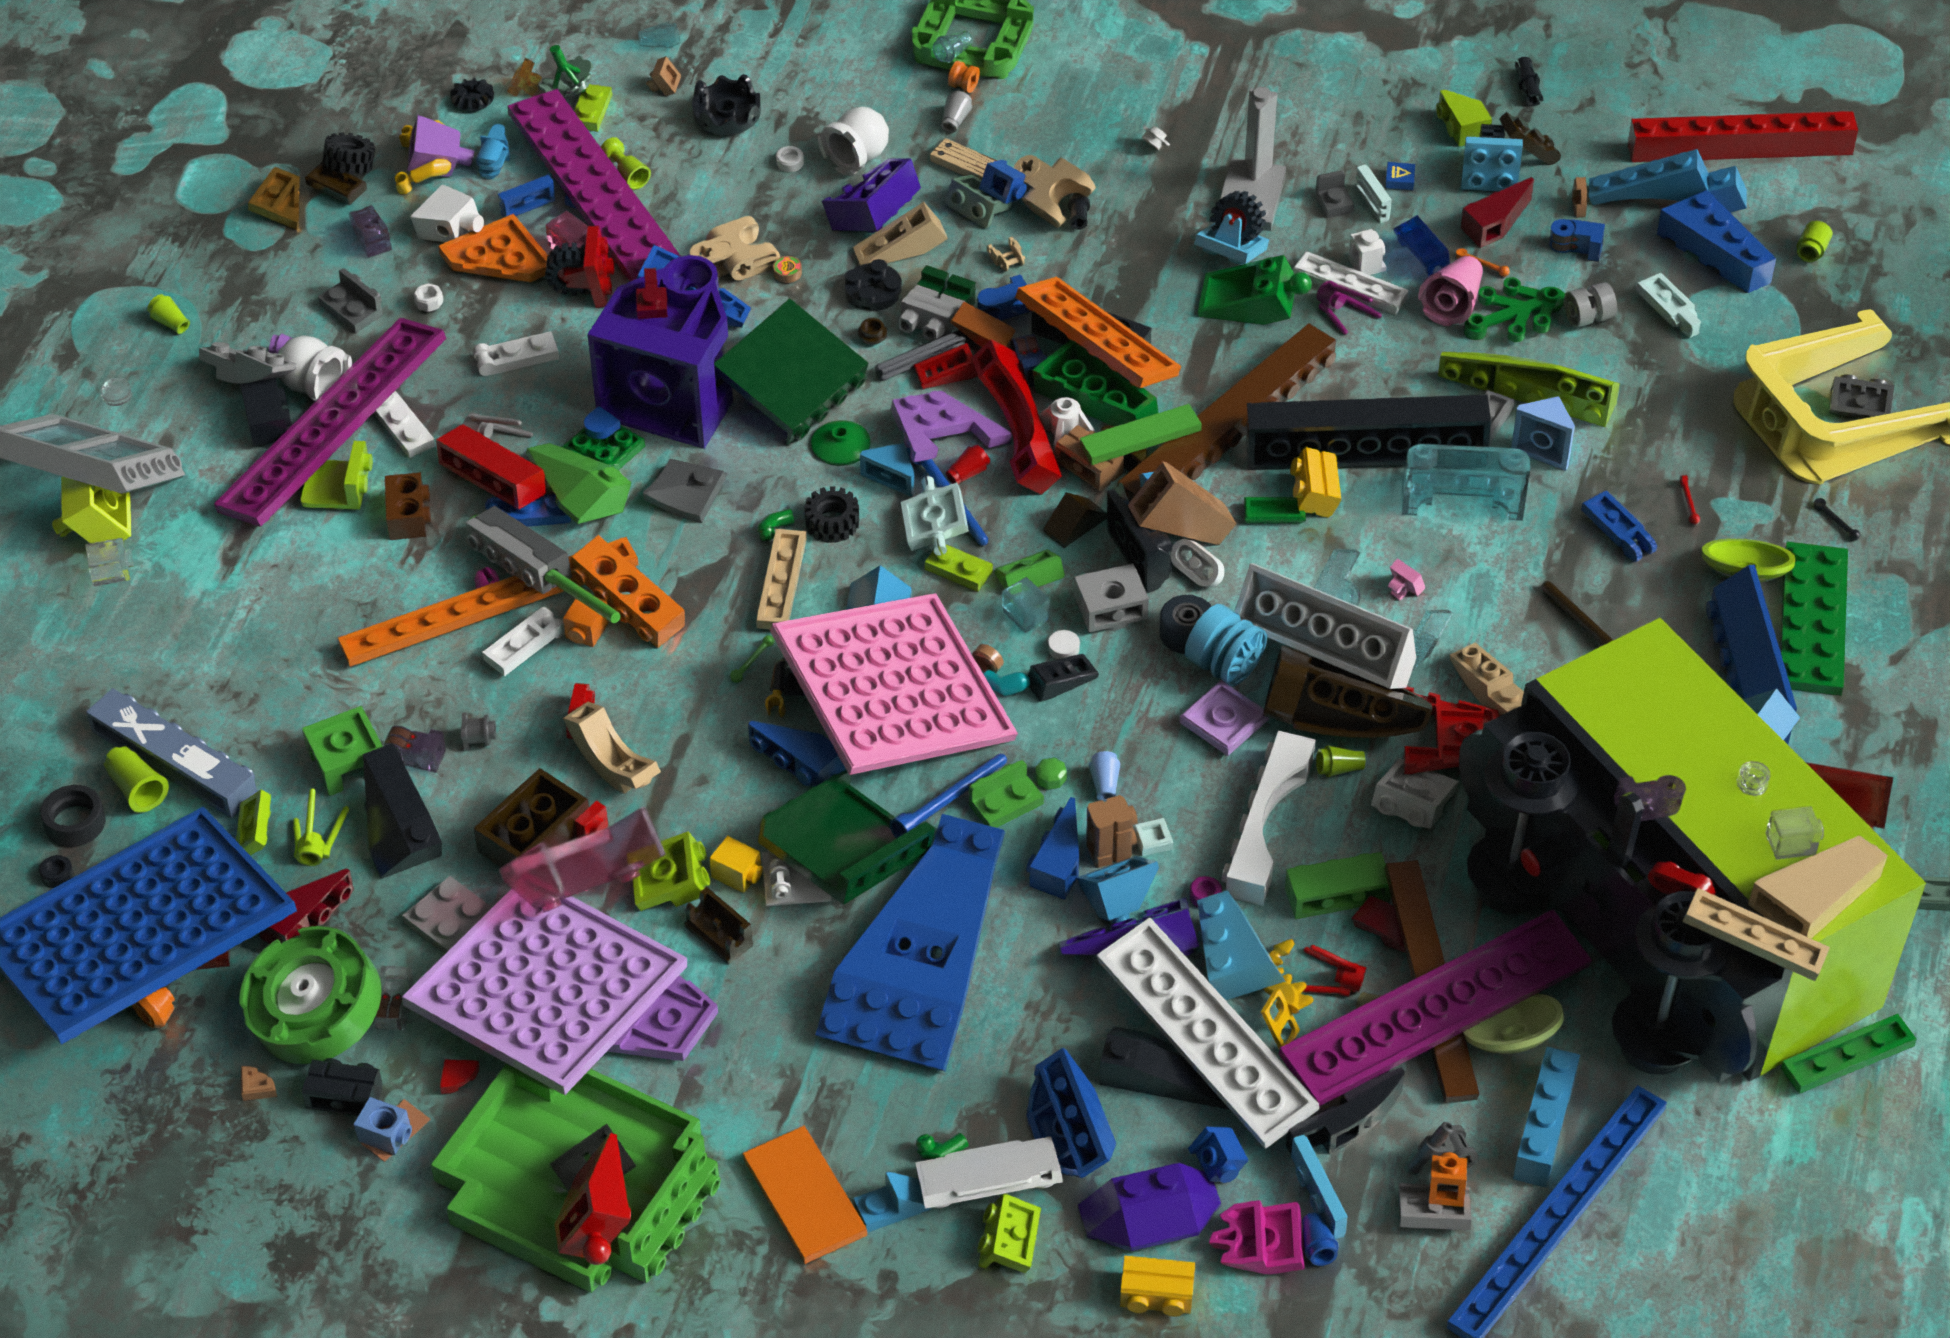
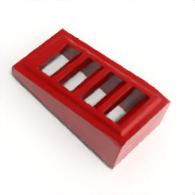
[913,343,978,389]

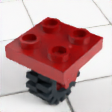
[545,225,614,308]

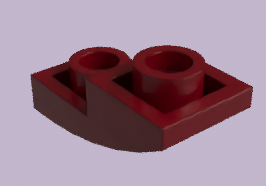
[1351,896,1406,953]

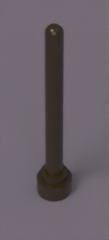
[1541,581,1613,646]

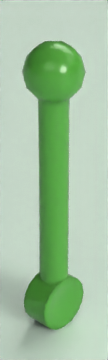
[730,635,775,683]

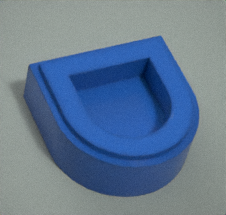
[584,406,621,439]

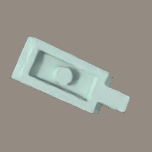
[1636,273,1701,338]

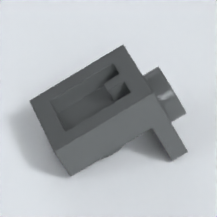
[1315,170,1354,218]

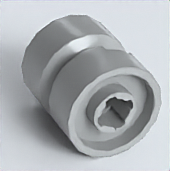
[1564,282,1617,328]

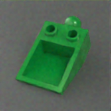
[1198,255,1312,325]

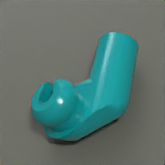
[983,670,1030,696]

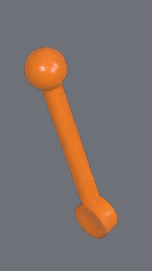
[1456,248,1510,277]

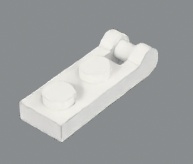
[472,331,559,376]
[482,607,565,676]

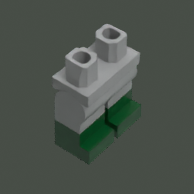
[899,265,976,341]

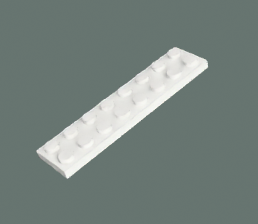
[1097,918,1319,1149]

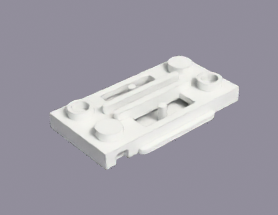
[915,1137,1063,1209]

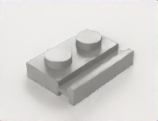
[1398,1183,1472,1230]

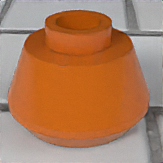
[132,987,175,1028]

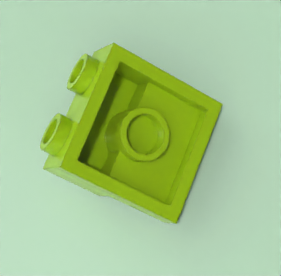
[630,831,710,911]

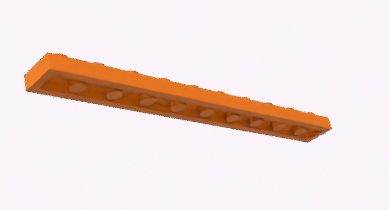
[338,537,639,667]

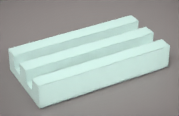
[1355,164,1392,223]

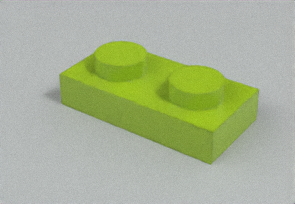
[574,84,612,132]
[925,544,993,592]
[236,789,271,856]

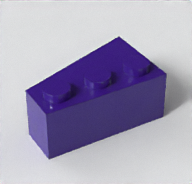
[822,158,921,233]

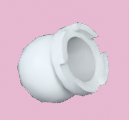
[818,107,889,176]
[278,335,352,402]

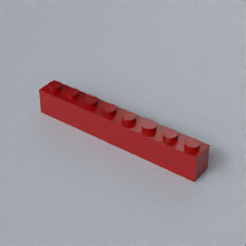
[1627,111,1858,162]

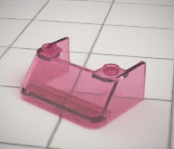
[499,806,666,913]

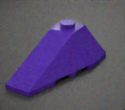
[1060,897,1199,956]

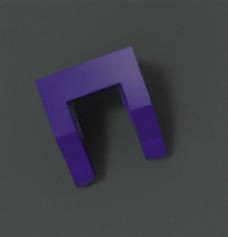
[587,255,733,449]

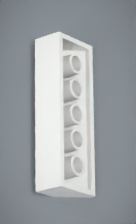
[1234,563,1416,689]

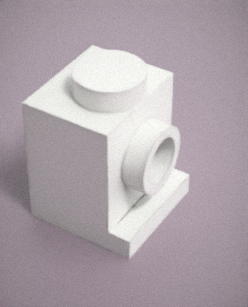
[1349,229,1387,275]

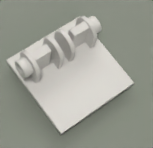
[762,850,831,906]

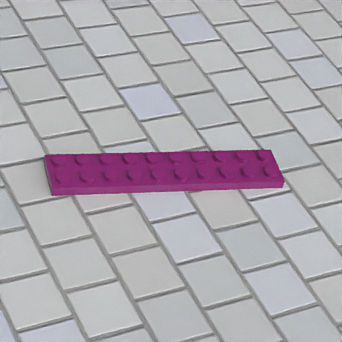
[508,89,681,282]
[214,318,447,527]
[1278,909,1592,1106]

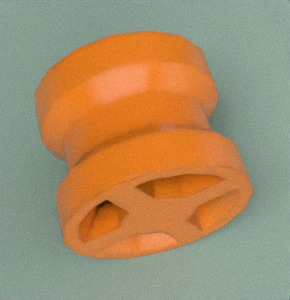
[948,60,980,93]

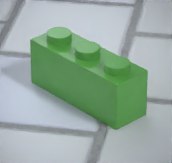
[1285,852,1391,919]

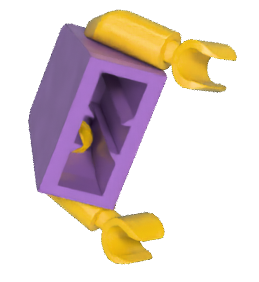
[395,115,474,194]

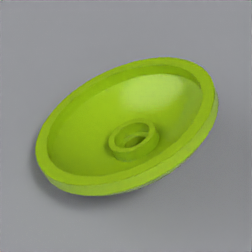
[1701,539,1795,582]

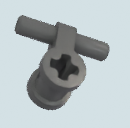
[1407,1122,1478,1174]

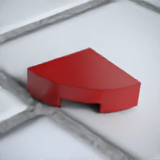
[440,1059,480,1094]

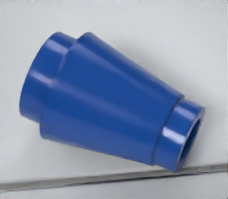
[1302,1213,1339,1266]

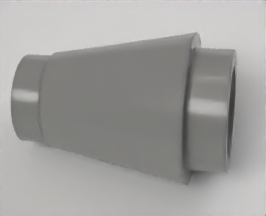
[941,91,972,133]

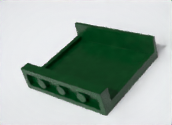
[714,298,869,446]
[758,769,935,905]

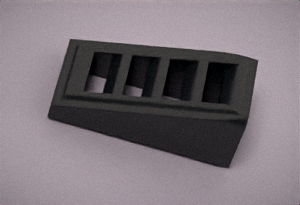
[1028,654,1099,702]

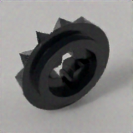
[450,77,494,111]

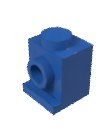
[979,159,1027,204]
[1188,1127,1249,1183]

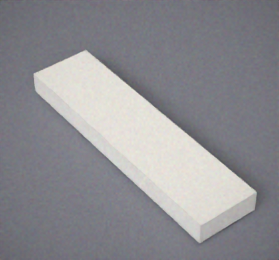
[1293,251,1409,315]

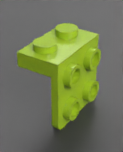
[301,441,373,510]

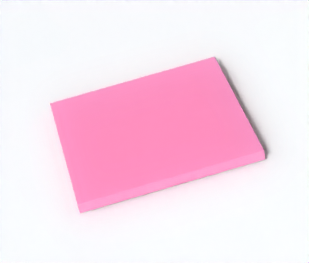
[770,593,1018,775]

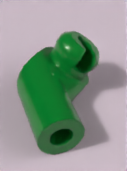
[756,509,794,541]
[916,1133,969,1160]

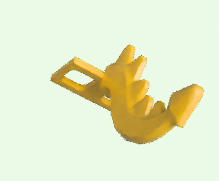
[1260,939,1314,1049]

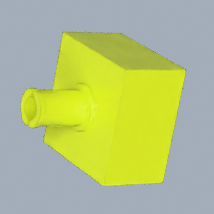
[52,476,131,552]

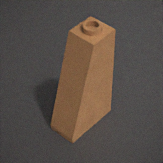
[1128,461,1236,545]

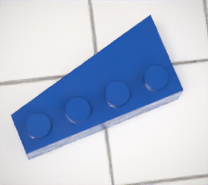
[1657,190,1776,293]

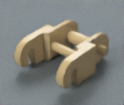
[987,237,1026,271]

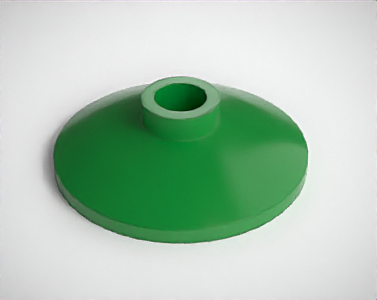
[811,420,871,466]

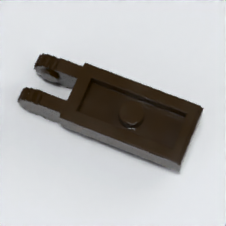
[1499,112,1561,165]

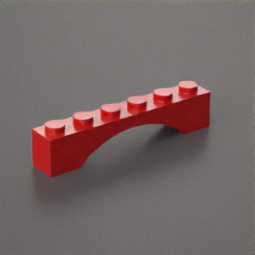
[971,339,1062,495]

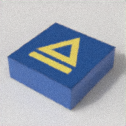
[1385,162,1415,190]

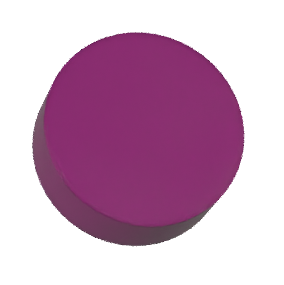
[1189,876,1222,907]

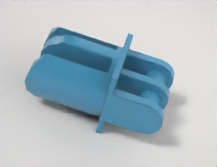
[476,124,510,179]

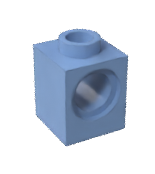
[354,1097,412,1155]

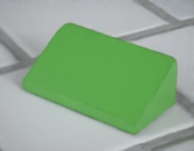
[994,549,1065,597]

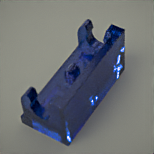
[1393,215,1450,276]

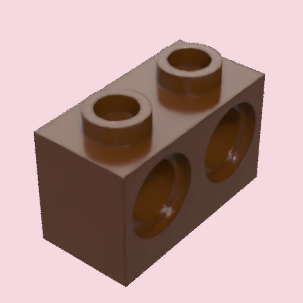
[385,472,431,540]

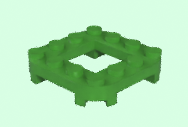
[912,0,1034,79]

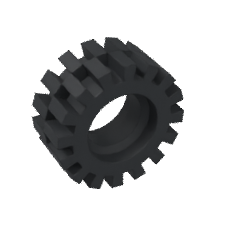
[322,132,375,175]
[804,486,860,543]

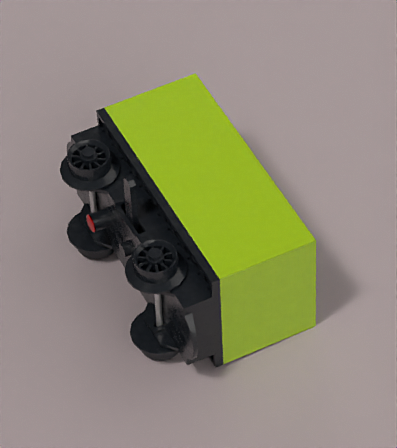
[1459,618,1926,1082]

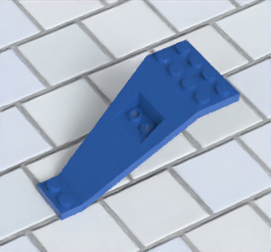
[815,814,1005,1072]

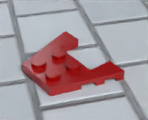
[1403,686,1499,775]

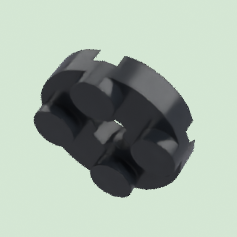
[845,259,902,311]

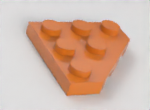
[438,213,548,282]

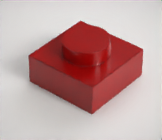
[575,800,608,846]

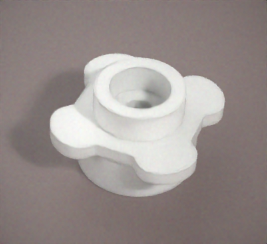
[1142,125,1170,150]

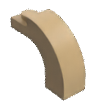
[563,702,661,794]

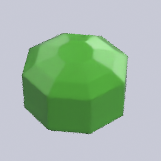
[1035,757,1067,790]

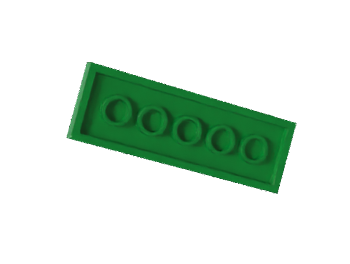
[1780,541,1848,696]

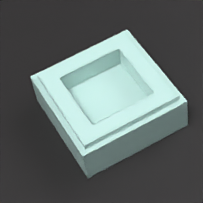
[1133,818,1173,856]

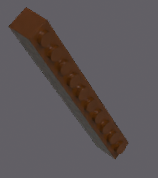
[1117,323,1336,503]

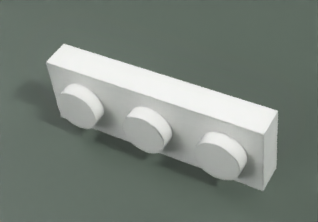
[374,391,435,458]

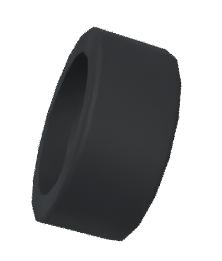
[40,784,106,847]

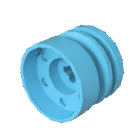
[1185,604,1267,686]

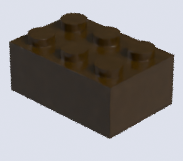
[474,768,589,880]

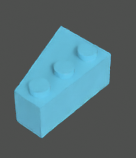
[1197,890,1285,1000]

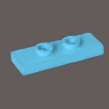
[1291,1135,1348,1239]

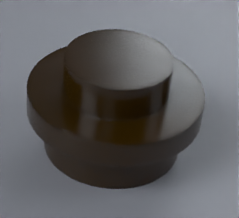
[858,318,887,345]

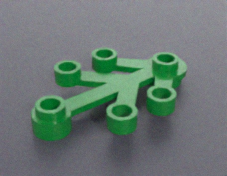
[1464,277,1565,342]

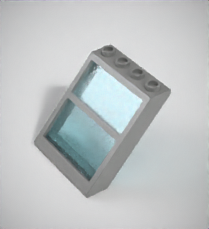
[0,414,185,494]

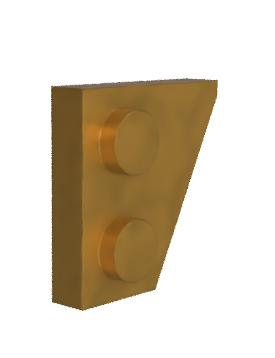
[248,166,300,230]

